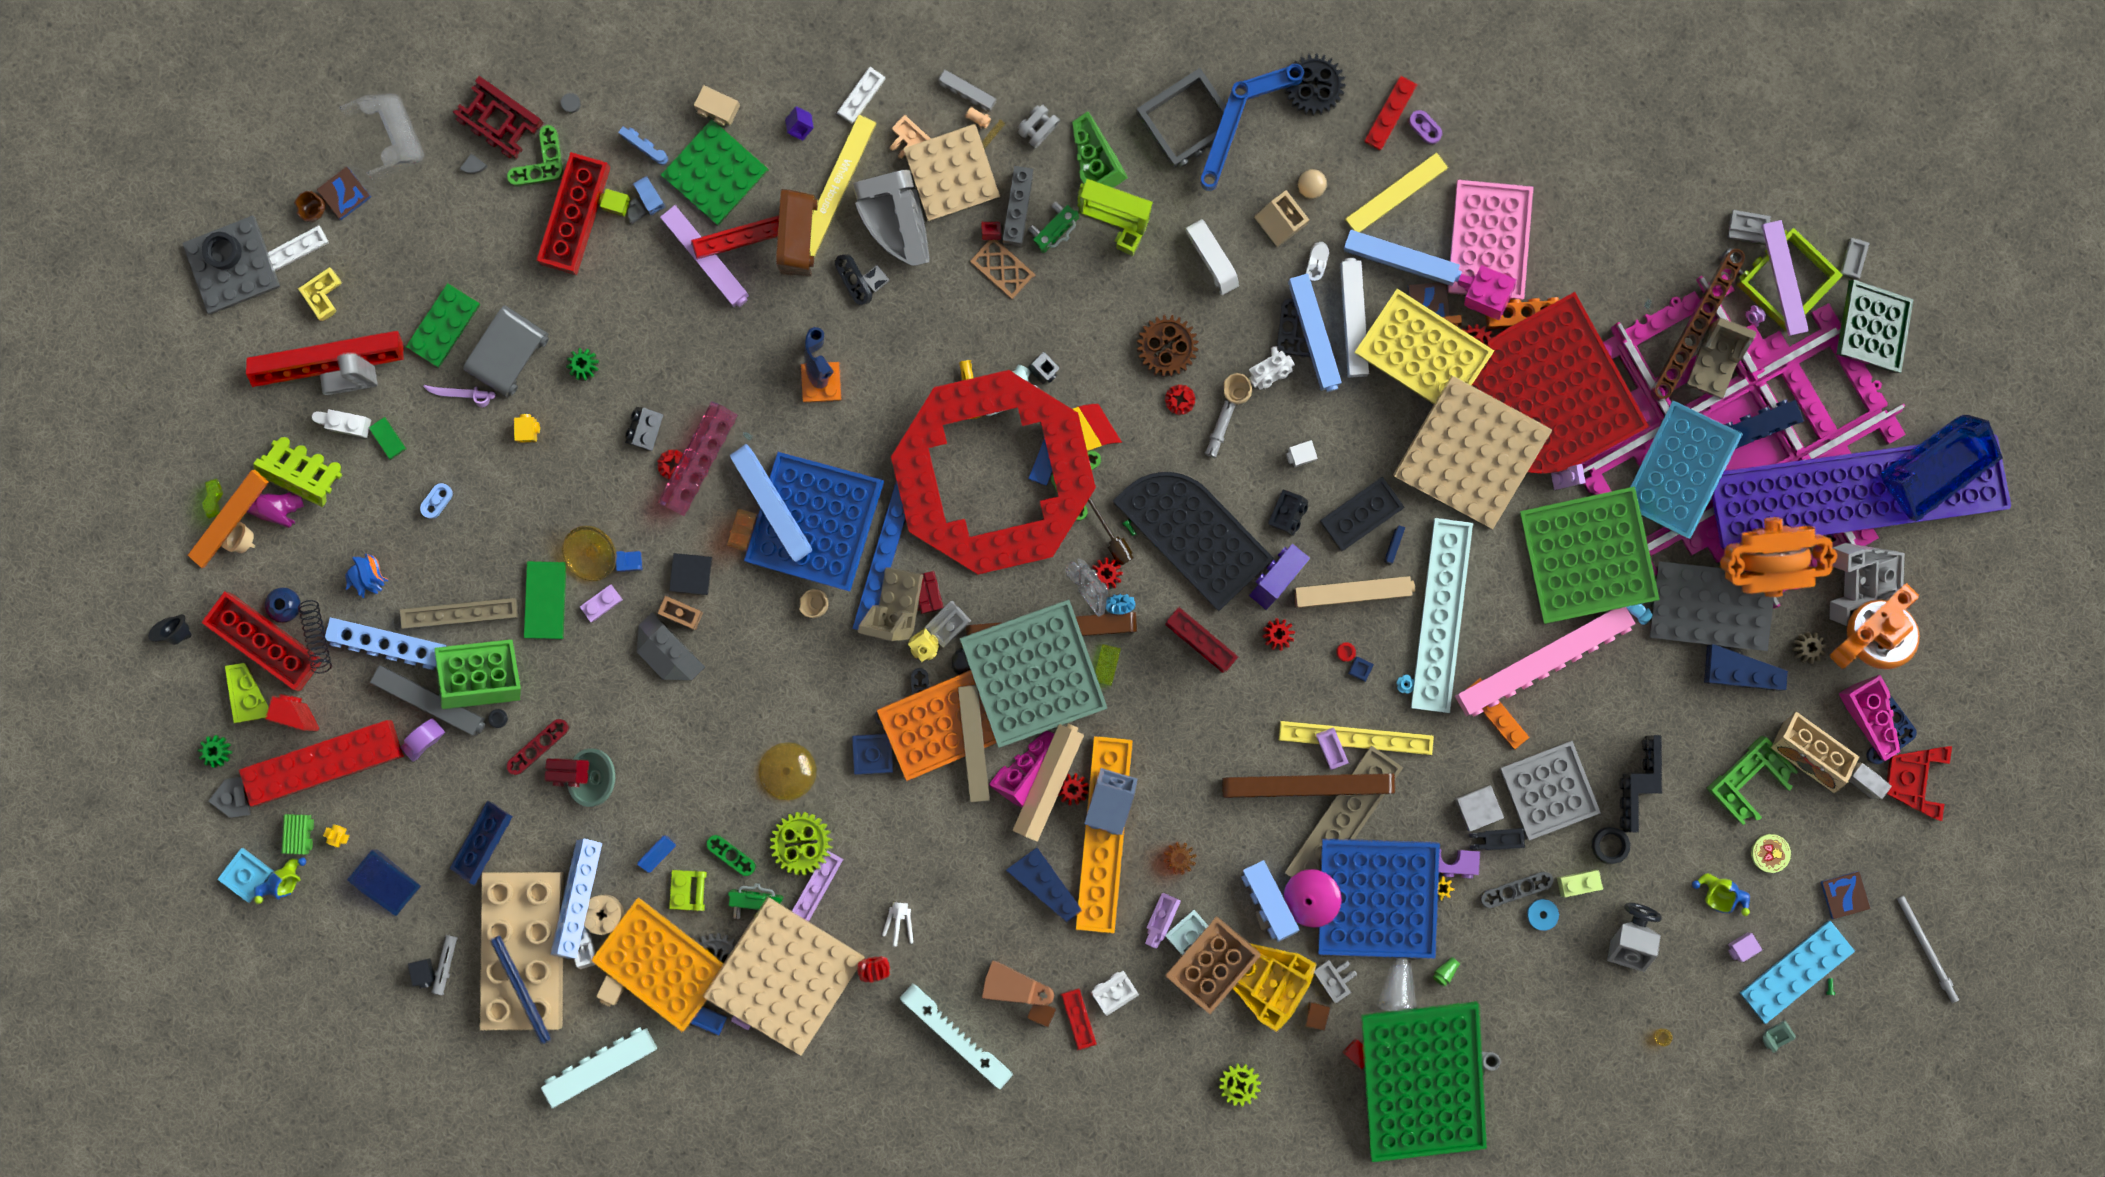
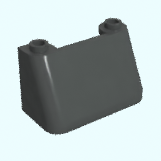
[463,305,549,398]

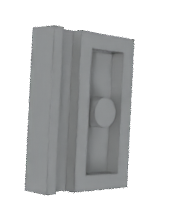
[1727,210,1771,245]
[924,601,971,648]

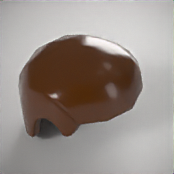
[294,191,325,222]

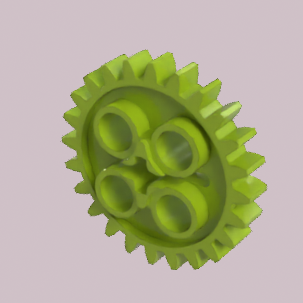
[770,812,833,875]

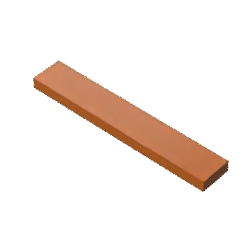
[188,470,269,568]

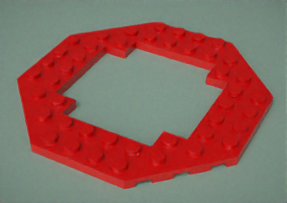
[891,370,1096,574]

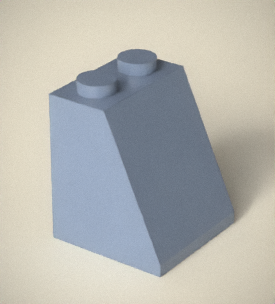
[1085,768,1138,835]

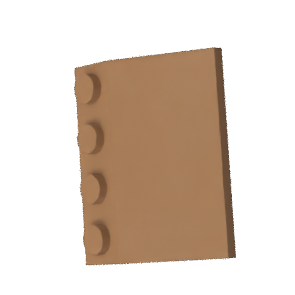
[1165,916,1261,1014]

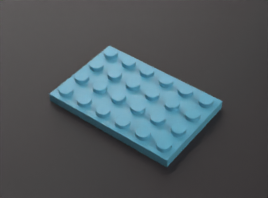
[1631,401,1743,539]

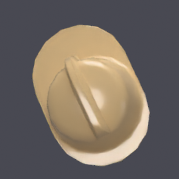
[221,521,255,553]

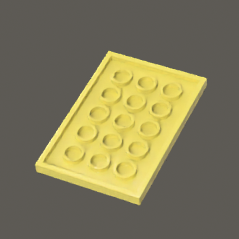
[1355,289,1494,404]

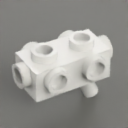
[1249,346,1294,390]

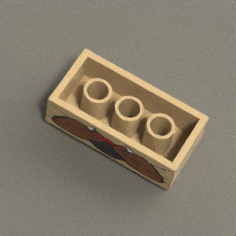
[1771,712,1859,793]

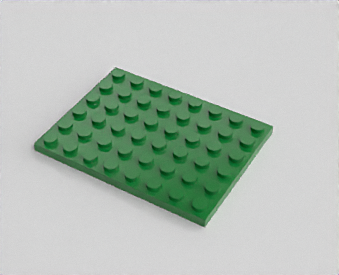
[1361,1001,1487,1162]

